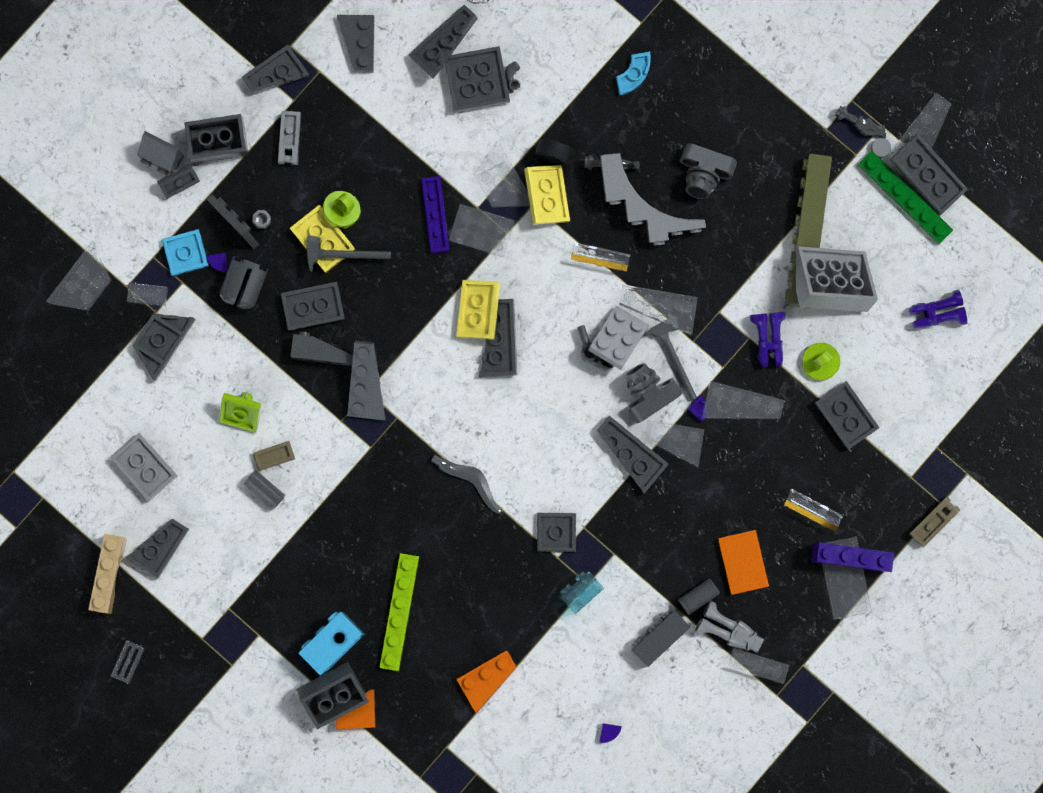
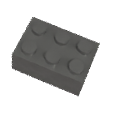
[184,114,249,164]
[296,662,369,730]

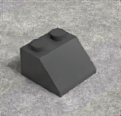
[137,131,184,175]

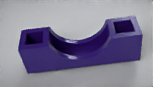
[811,542,894,572]

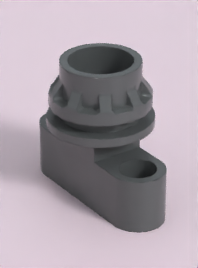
[680,143,737,200]
[624,363,683,423]

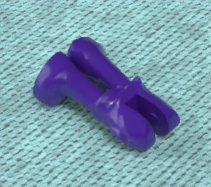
[909,289,968,329]
[749,312,786,368]

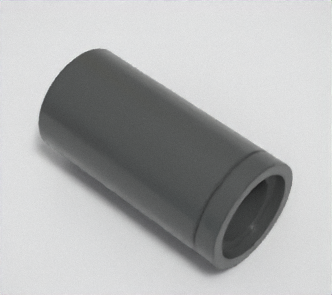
[244,470,285,509]
[678,578,720,616]

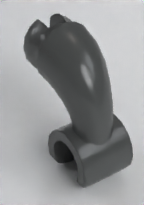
[505,61,520,92]

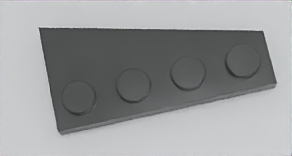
[409,5,478,79]

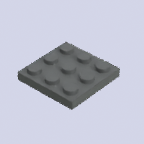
[445,46,510,113]

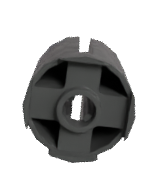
[220,256,268,309]

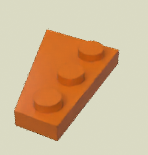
[457,651,516,713]

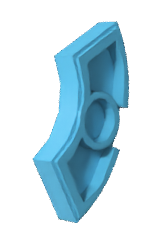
[616,52,651,96]

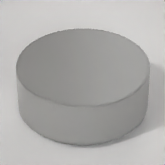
[871,138,891,158]

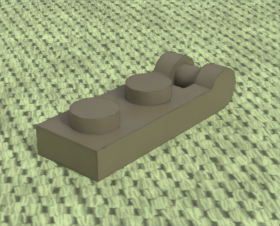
[909,496,960,548]

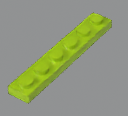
[380,553,419,671]

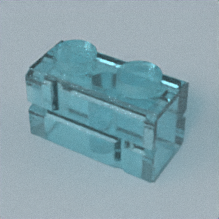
[560,571,604,614]

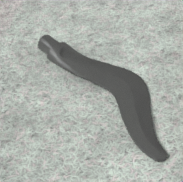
[431,455,502,514]

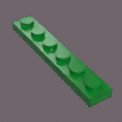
[858,151,953,244]

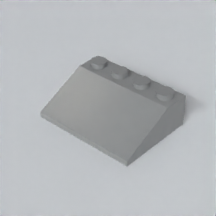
[796,246,878,312]

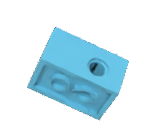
[299,612,365,676]

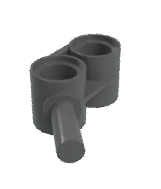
[577,325,614,372]

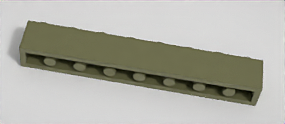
[785,153,832,309]

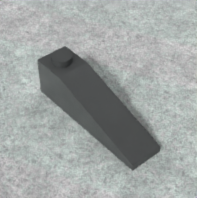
[291,332,353,366]

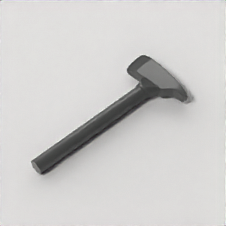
[307,236,391,272]
[643,317,697,401]

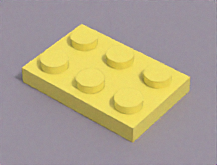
[524,165,570,225]
[290,205,356,273]
[456,280,500,340]

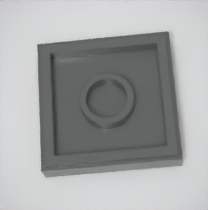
[537,513,576,552]

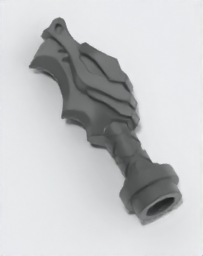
[835,106,887,139]
[584,155,640,170]

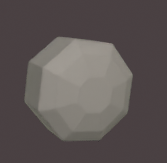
[252,210,271,229]

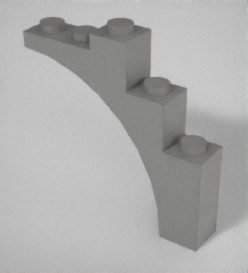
[600,153,706,245]

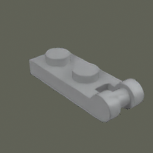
[278,111,301,165]

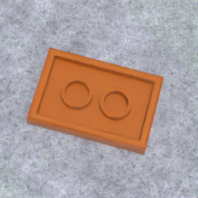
[718,530,769,595]

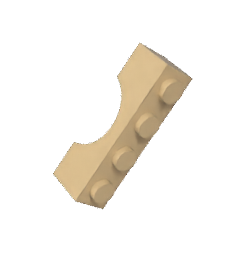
[89,534,127,614]

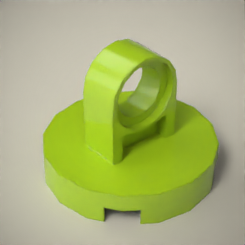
[322,191,361,228]
[802,342,840,381]

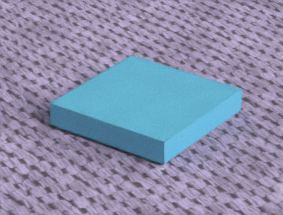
[162,229,209,276]

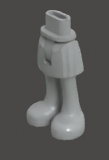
[694,601,764,653]

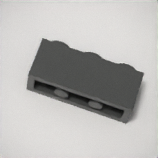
[632,610,691,667]

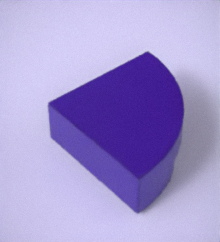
[206,253,228,272]
[688,395,707,422]
[600,723,622,743]

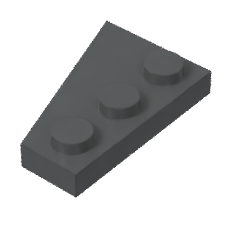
[337,15,375,72]
[242,45,310,94]
[207,194,259,249]
[126,519,189,578]

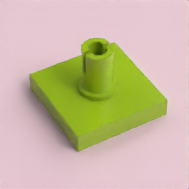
[219,392,261,433]

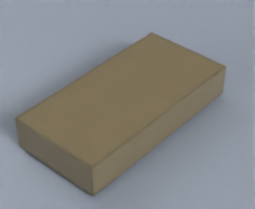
[253,441,295,471]

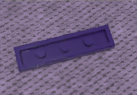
[421,176,450,254]

